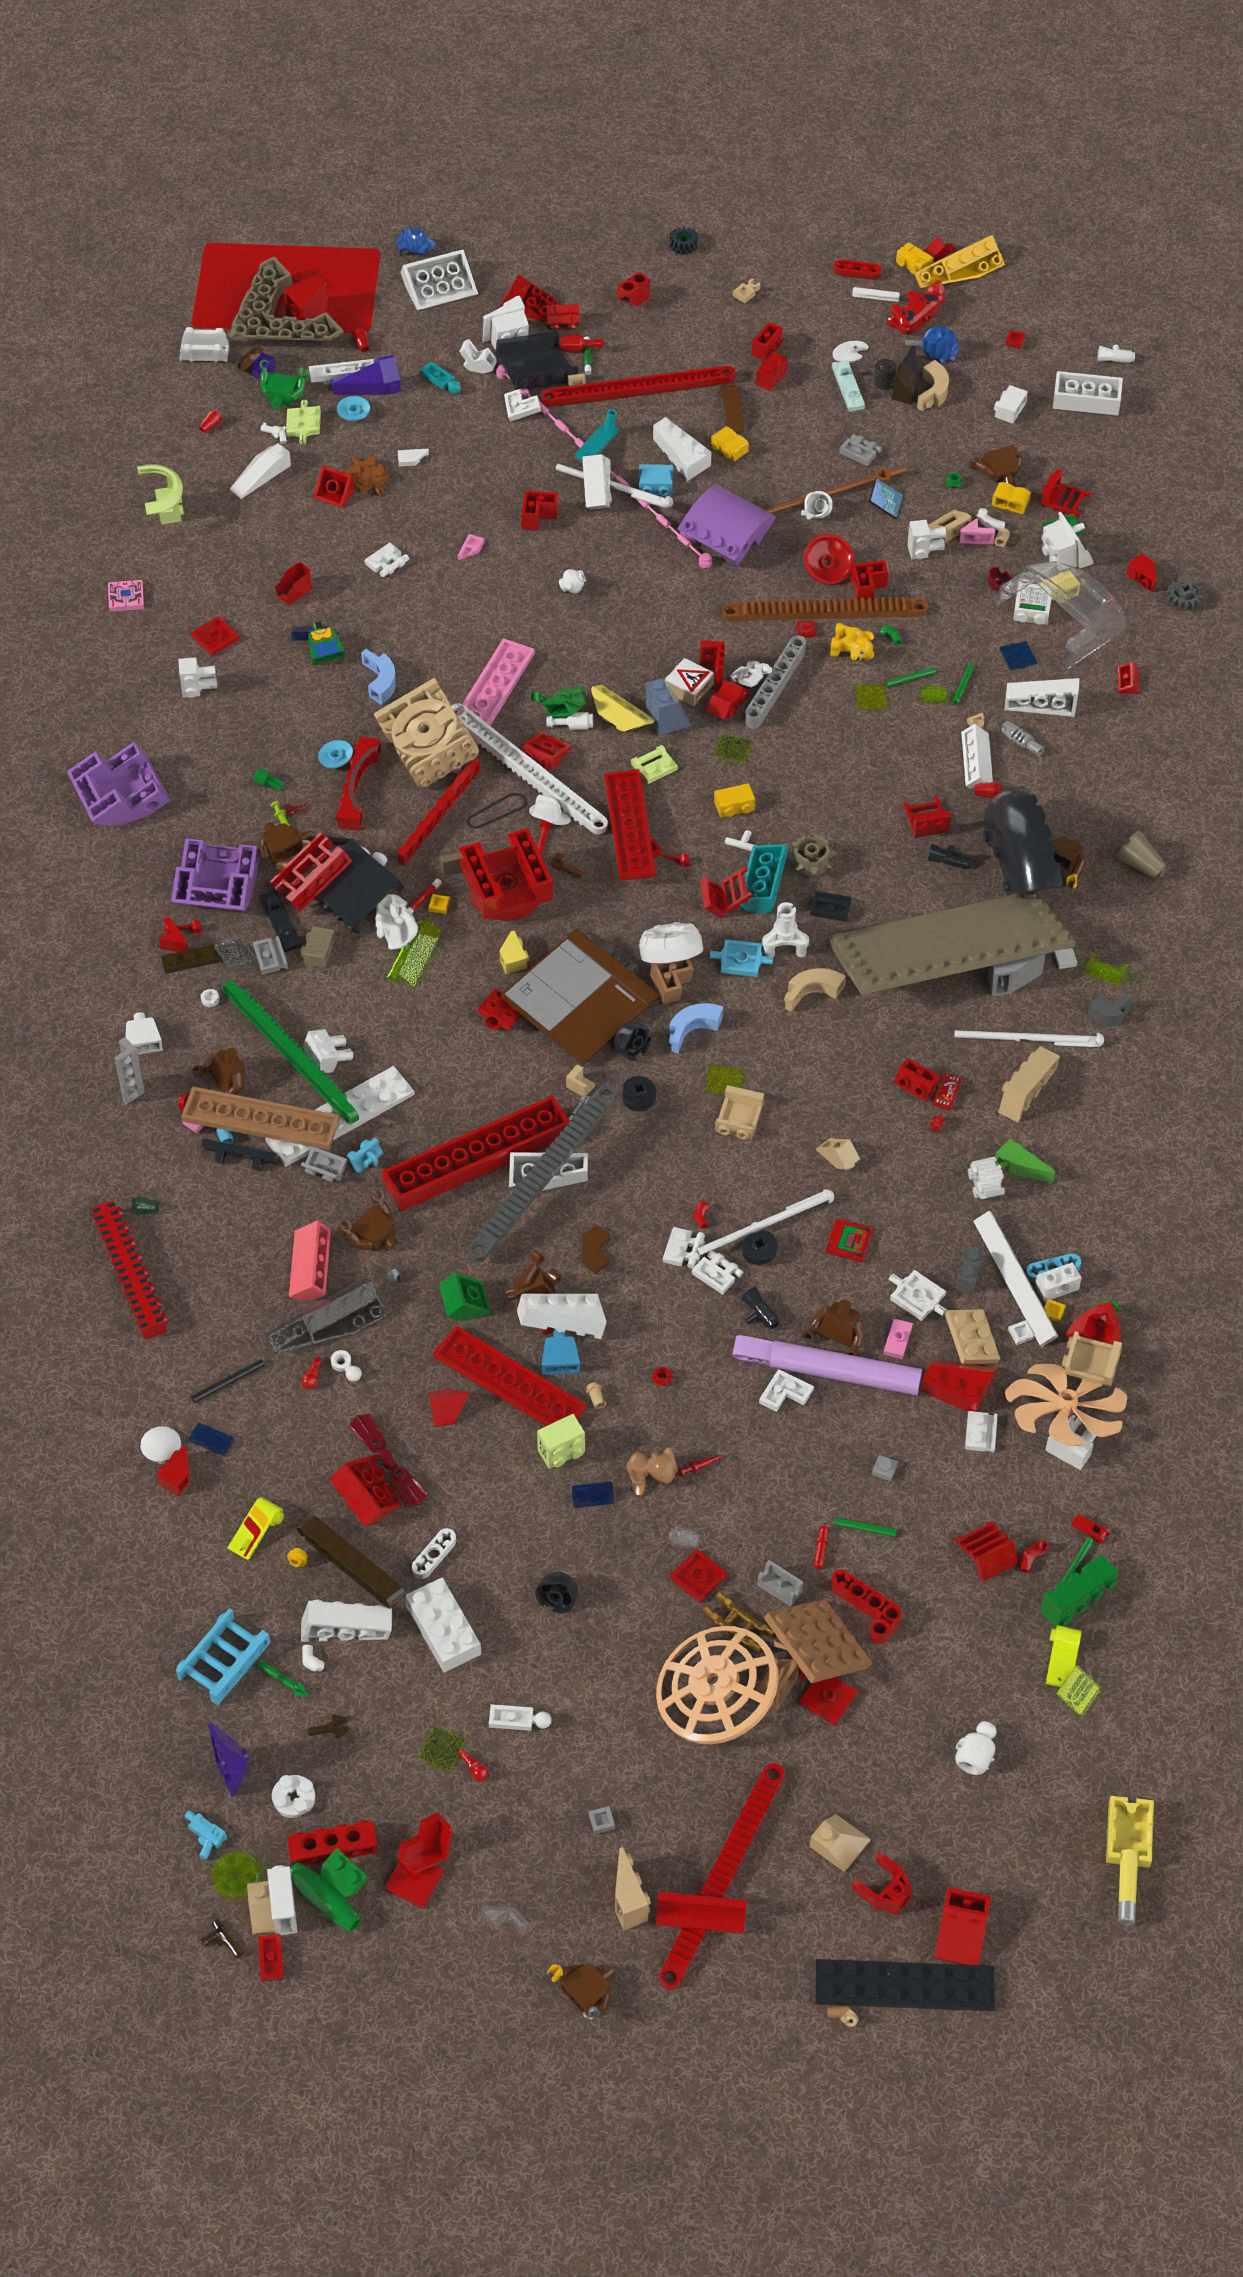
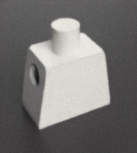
[126,1012,163,1054]

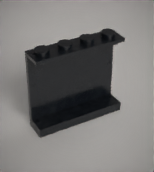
[495,331,579,390]
[314,839,404,934]

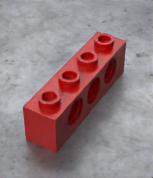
[287,1820,378,1866]

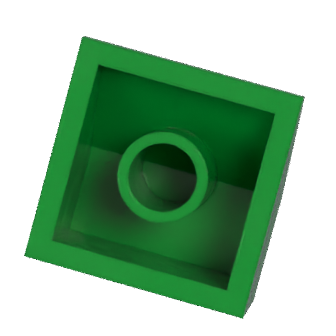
[439,1272,492,1321]

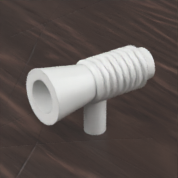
[1097,345,1135,364]

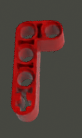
[831,1569,902,1644]

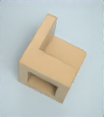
[566,1065,595,1096]

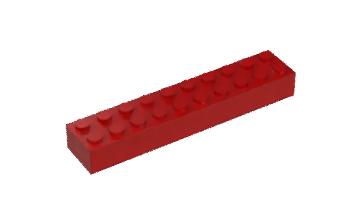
[381,1095,570,1212]

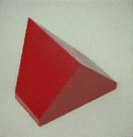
[428,1389,470,1427]

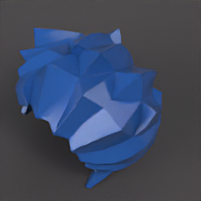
[396,225,436,257]
[922,326,960,364]

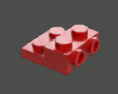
[522,732,571,770]

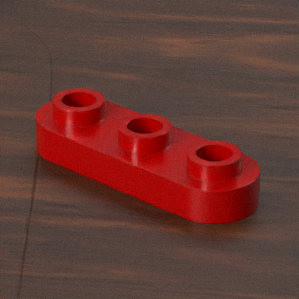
[834,259,881,279]

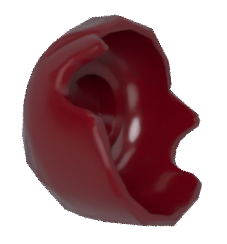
[987,567,1013,592]

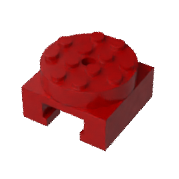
[459,828,553,921]

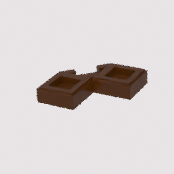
[582,1225,610,1275]

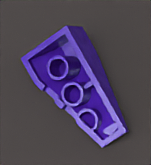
[208,1723,249,1797]

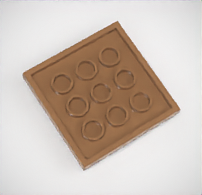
[764,1599,872,1683]

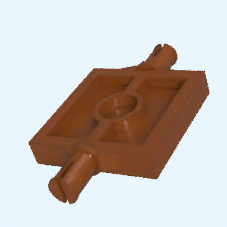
[345,455,390,496]

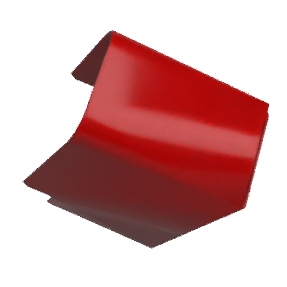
[617,271,650,306]
[275,562,313,606]

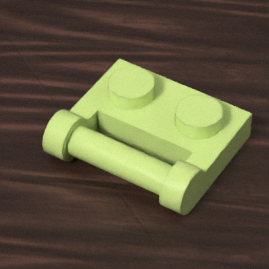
[631,745,678,784]

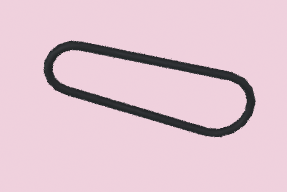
[466,793,527,829]

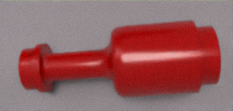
[560,335,604,351]

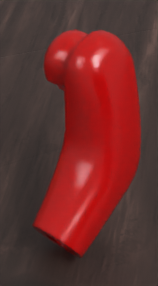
[1020,1540,1049,1573]

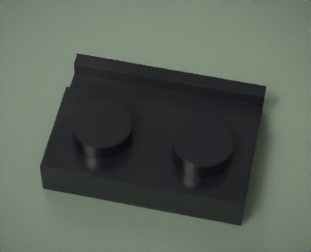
[810,891,852,922]

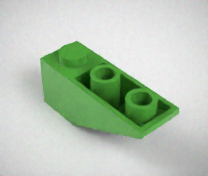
[995,1139,1055,1183]

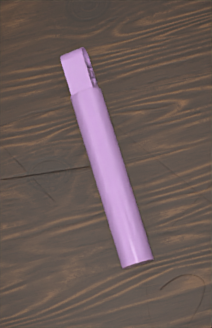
[732,1335,923,1396]

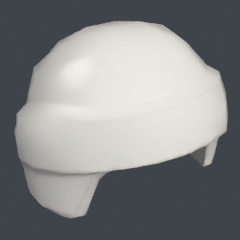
[801,491,833,520]

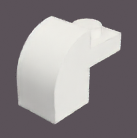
[459,339,497,374]

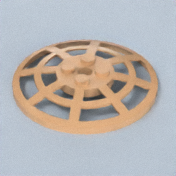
[656,1626,779,1744]

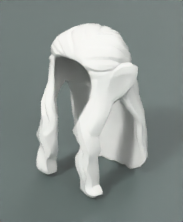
[375,894,418,950]

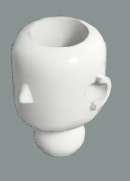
[955,1721,996,1775]

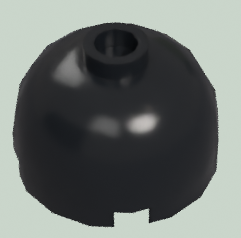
[614,1022,651,1061]
[535,1571,578,1614]

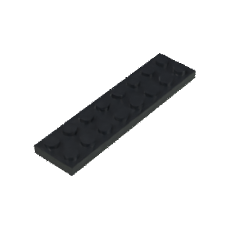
[815,1959,995,2012]

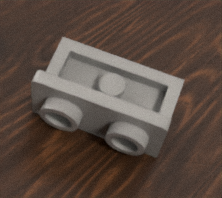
[301,1146,348,1183]

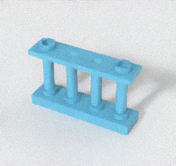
[176,1608,270,1706]

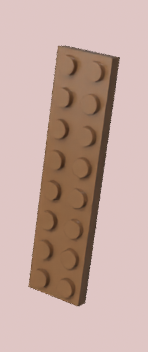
[181,1087,340,1150]

